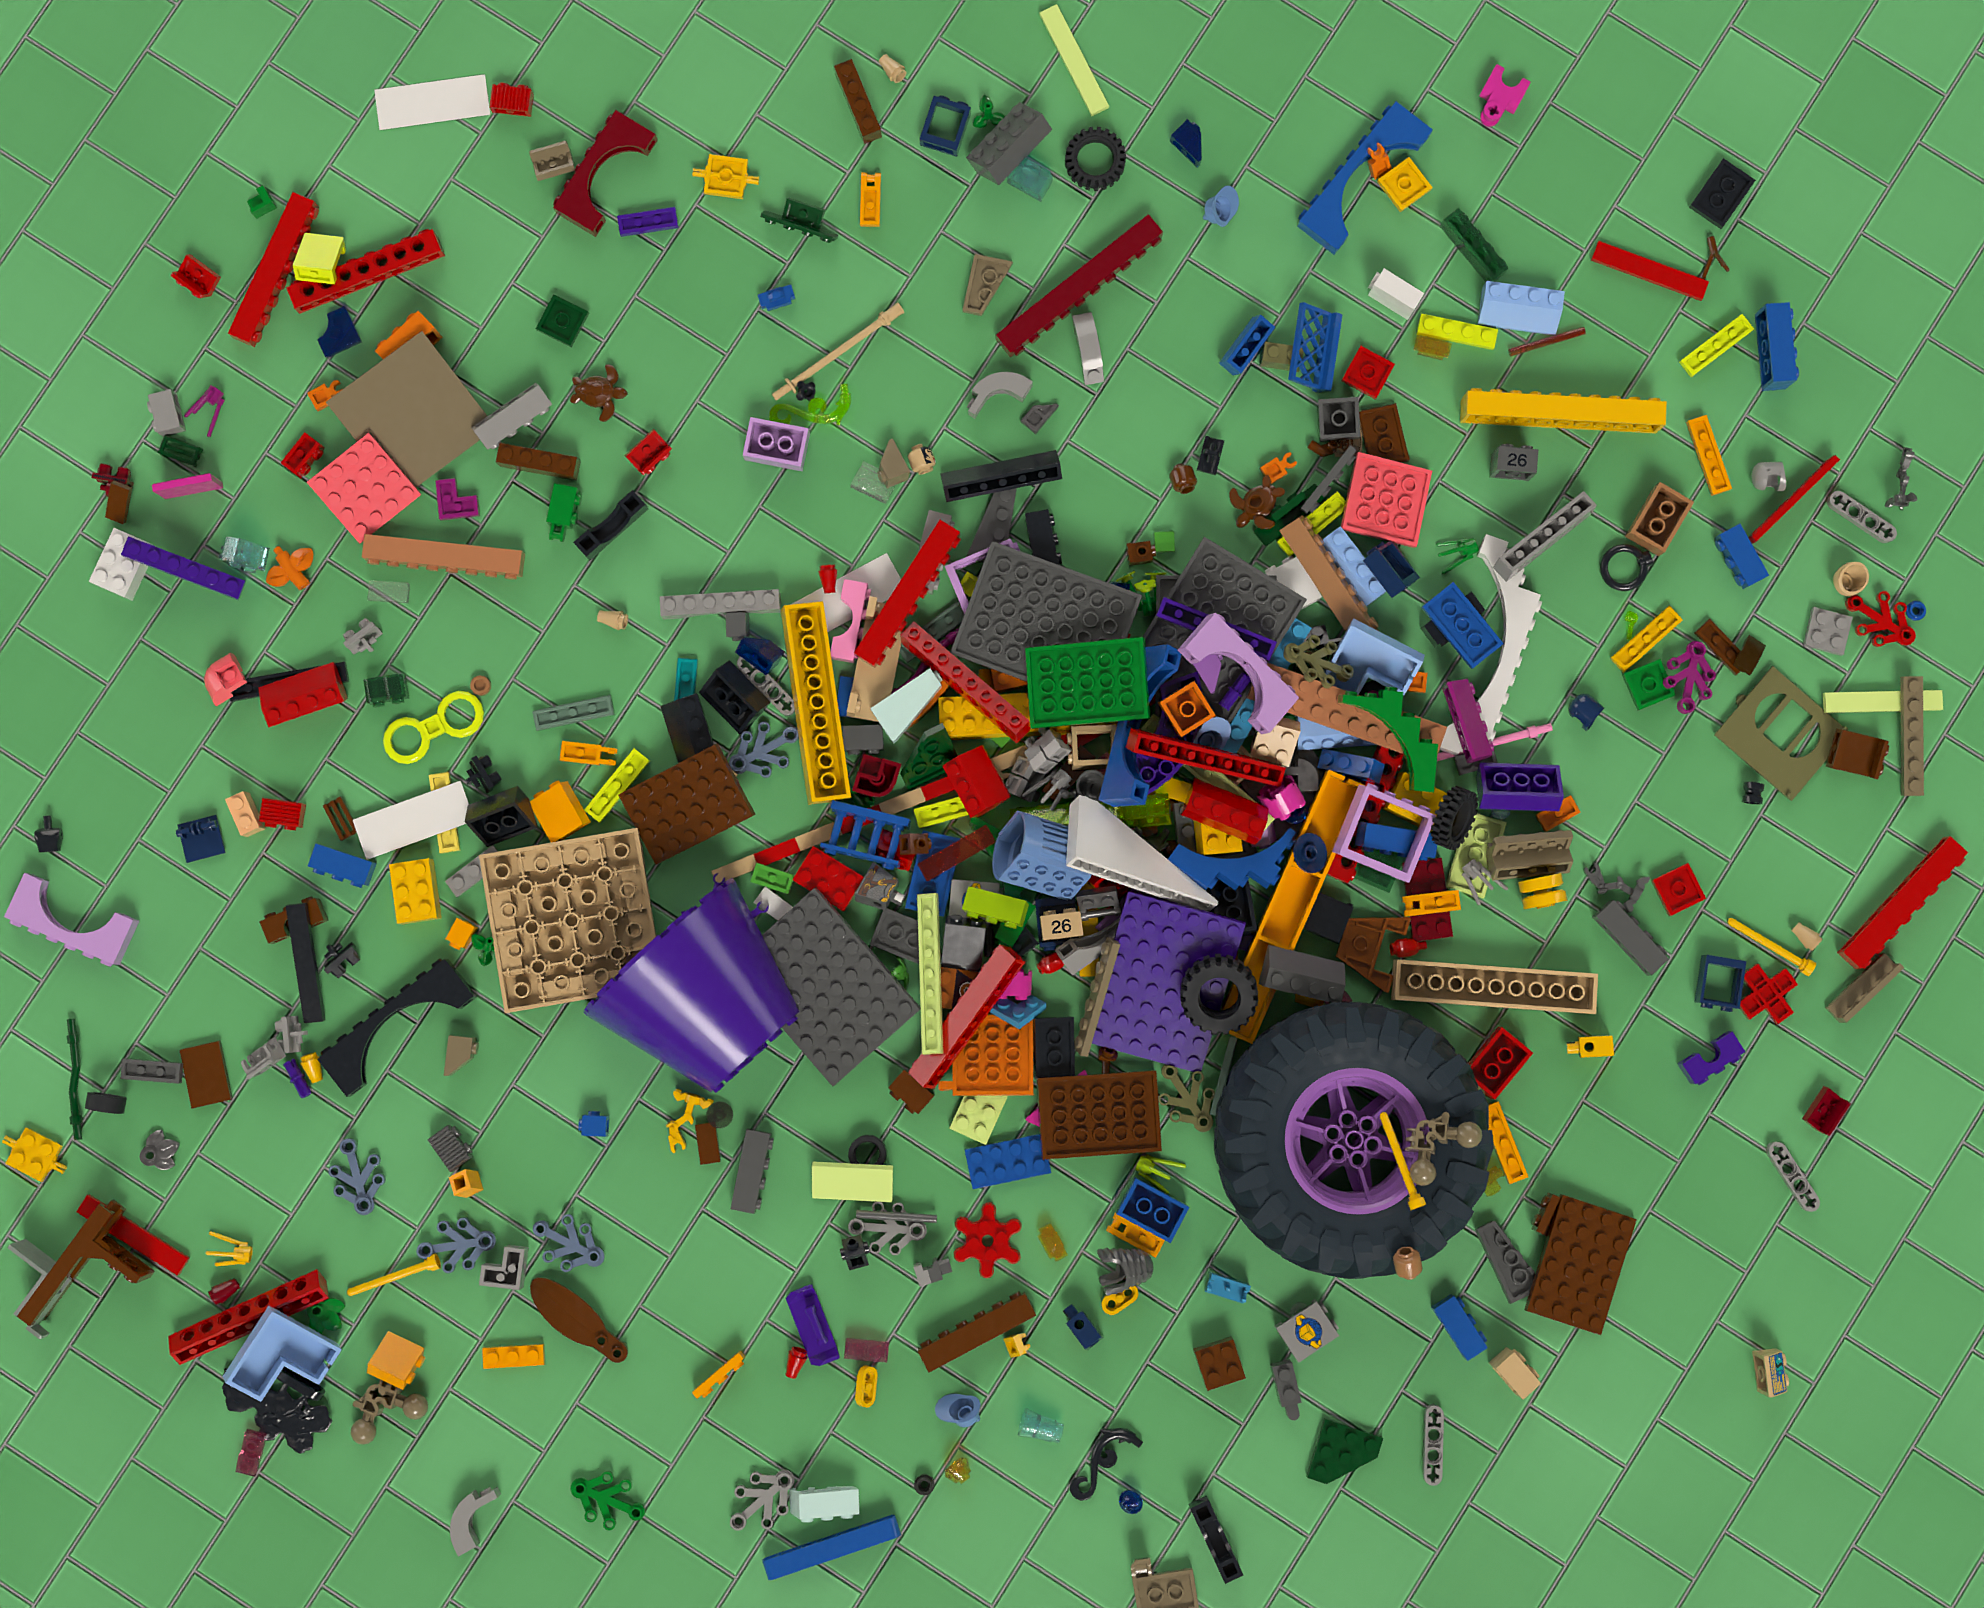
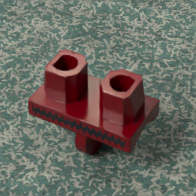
[91,463,134,497]

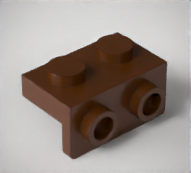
[1531,1193,1560,1236]

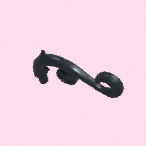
[1070,1428,1143,1501]

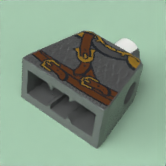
[855,863,906,910]

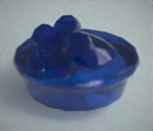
[1285,806,1308,824]
[1119,1490,1143,1514]

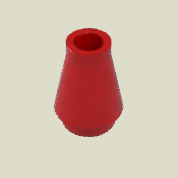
[818,565,838,594]
[785,1346,808,1379]

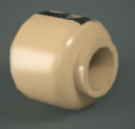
[907,444,936,475]

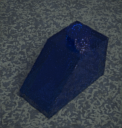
[1170,119,1202,168]
[735,637,785,676]

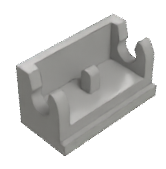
[241,1037,286,1079]

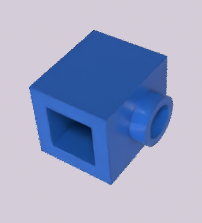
[578,1111,609,1137]

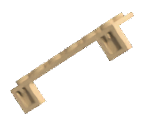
[847,596,904,722]

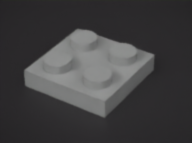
[1803,607,1853,656]

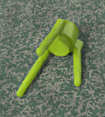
[1135,1154,1186,1194]

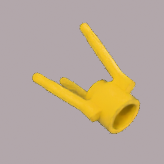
[206,1231,253,1266]

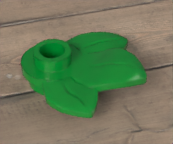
[306,1298,345,1334]

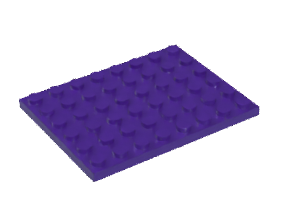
[1092,890,1246,1072]

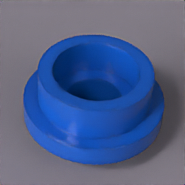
[1906,601,1926,621]

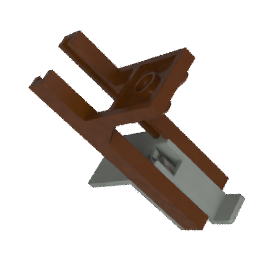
[7,1200,155,1339]

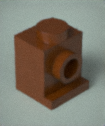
[1126,541,1156,566]
[899,833,932,855]

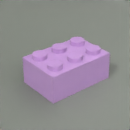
[743,417,810,471]

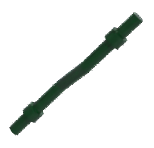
[66,1019,83,1141]

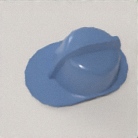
[1203,186,1239,227]
[1193,717,1231,750]
[935,1394,981,1428]

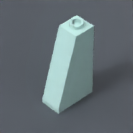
[870,669,943,744]

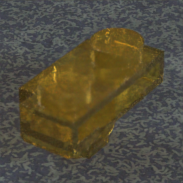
[1413,335,1452,360]
[1484,1166,1505,1197]
[1037,1223,1068,1262]

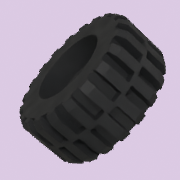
[1180,954,1258,1035]

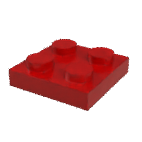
[1341,346,1395,400]
[1651,863,1706,916]

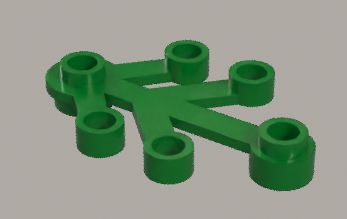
[570,1471,646,1531]

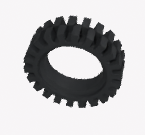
[1065,127,1126,191]
[1431,786,1478,850]

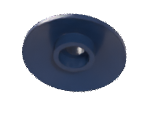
[1293,833,1327,873]

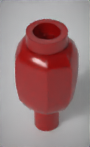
[1389,938,1427,958]
[1036,952,1064,975]

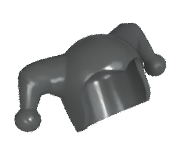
[1061,770,1105,803]

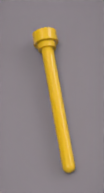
[1727,918,1817,976]
[1380,1112,1426,1210]
[347,1253,441,1296]

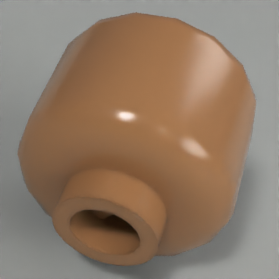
[1393,1247,1423,1280]

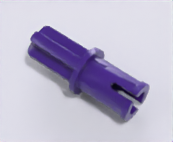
[1218,673,1251,711]
[283,1059,311,1098]

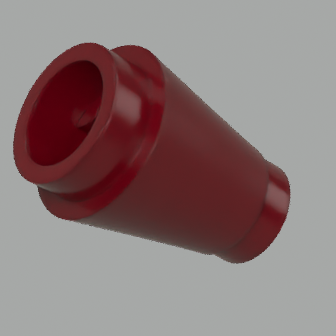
[208,1278,241,1305]

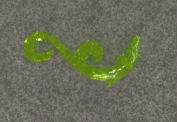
[769,384,851,426]

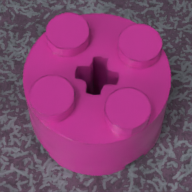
[1257,775,1306,821]
[999,969,1032,1000]

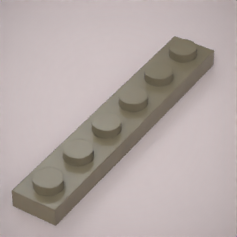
[1900,676,1924,796]
[1074,937,1120,1057]

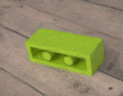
[962,886,1029,929]

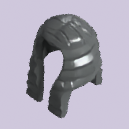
[1097,1248,1153,1296]

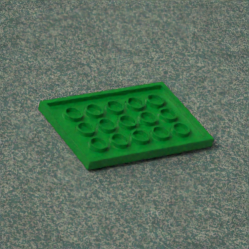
[1025,637,1150,729]

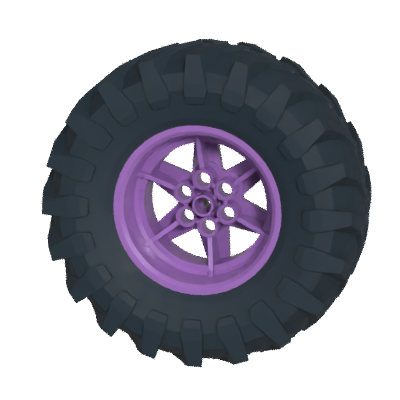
[1214,1002,1494,1279]

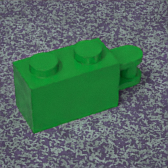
[546,483,582,542]

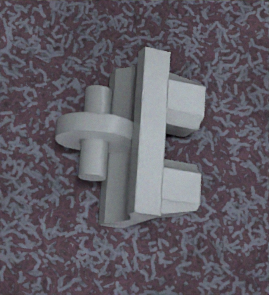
[343,618,383,655]
[275,1016,308,1053]

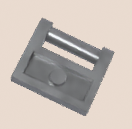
[1076,885,1122,921]

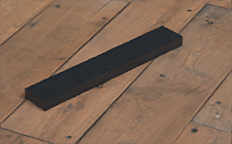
[230,662,349,702]
[286,903,325,1023]

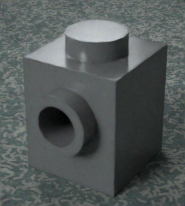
[726,612,750,641]

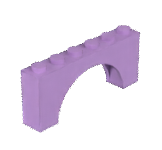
[1178,613,1299,735]
[4,873,139,967]

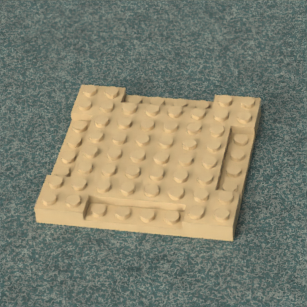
[479,828,656,1013]

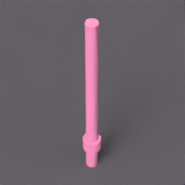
[1437,723,1553,761]

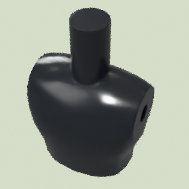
[34,816,63,853]

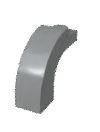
[1072,312,1104,385]
[967,372,1033,419]
[450,1487,501,1557]

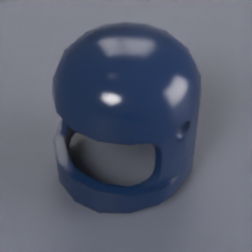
[1568,694,1604,731]

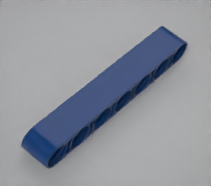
[762,1515,902,1580]

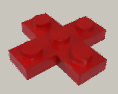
[1740,964,1798,1024]

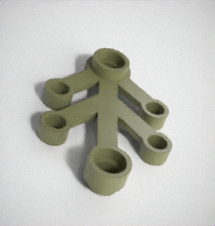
[1283,635,1354,689]
[1158,1064,1215,1132]

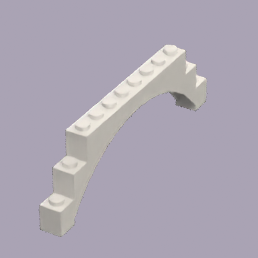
[1405,534,1542,759]

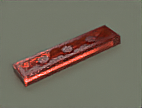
[917,825,996,882]

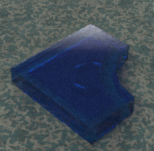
[317,306,362,358]

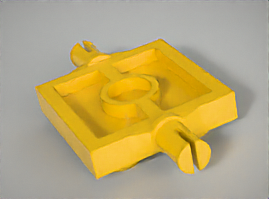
[692,154,760,199]
[2,1127,67,1182]

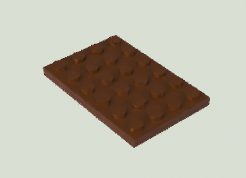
[618,743,755,865]
[1036,1070,1162,1160]
[1524,1194,1637,1335]

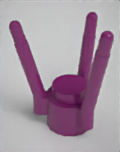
[184,385,225,437]

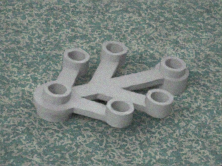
[848,1201,927,1255]
[730,1470,795,1531]

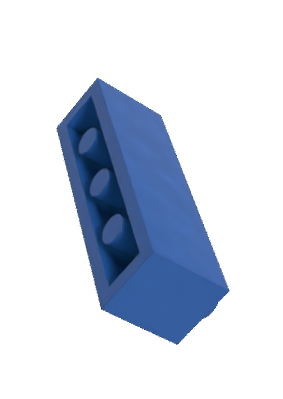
[1355,821,1437,861]

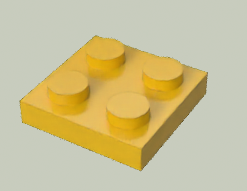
[1377,157,1433,212]

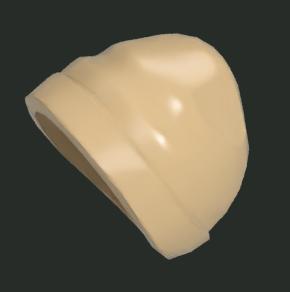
[1833,562,1869,596]

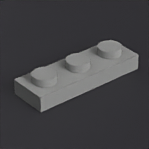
[445,845,498,897]

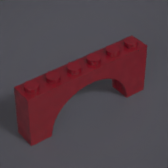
[553,110,658,237]

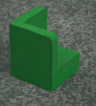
[247,185,277,219]

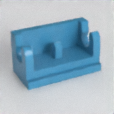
[1205,1272,1251,1304]

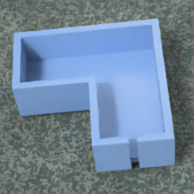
[1319,618,1425,695]
[222,1306,342,1402]

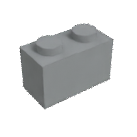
[147,389,186,437]

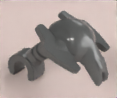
[1134,826,1170,853]

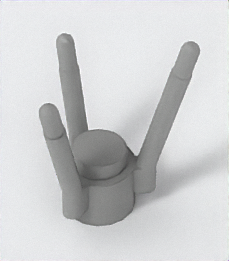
[1022,769,1072,810]
[1461,859,1508,905]

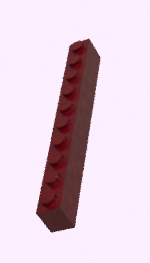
[996,214,1163,358]

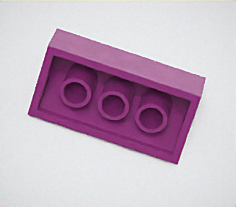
[1442,678,1494,764]

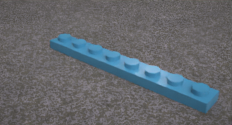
[1223,618,1312,753]

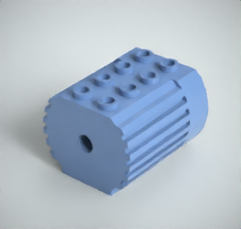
[992,810,1092,900]

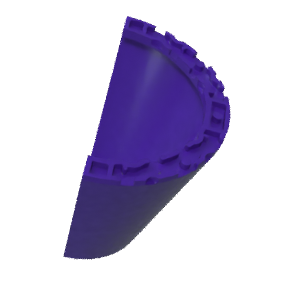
[584,878,800,1093]

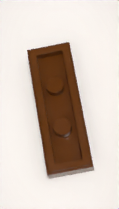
[1694,619,1740,676]

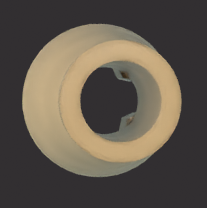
[879,54,906,83]
[597,610,628,630]
[1791,922,1823,951]

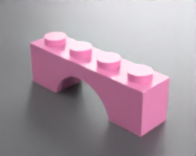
[830,579,871,663]

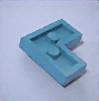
[990,995,1046,1029]

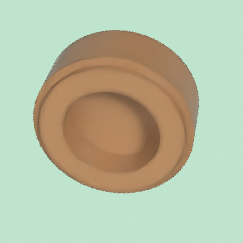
[470,675,491,696]

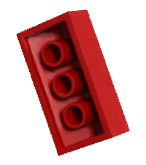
[259,662,348,728]
[1180,778,1269,845]

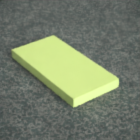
[1446,814,1507,899]
[812,1162,893,1202]

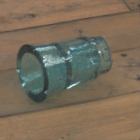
[1018,1408,1064,1443]

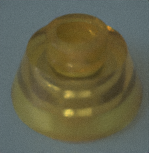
[945,1457,971,1484]

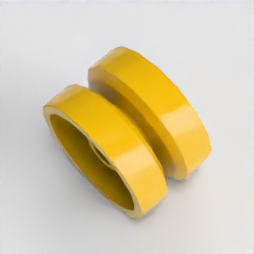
[1518,873,1568,910]

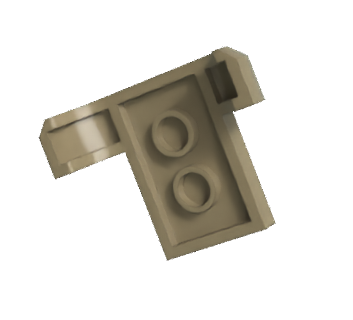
[1130,1557,1199,1608]

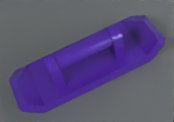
[786,1284,840,1366]

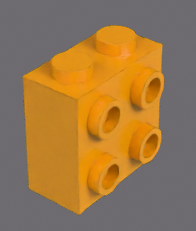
[367,1331,425,1390]

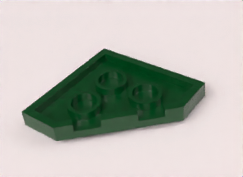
[900,723,958,790]
[1306,1418,1383,1484]

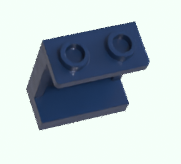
[1035,896,1079,951]

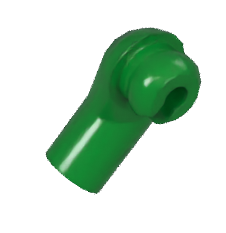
[850,788,875,808]

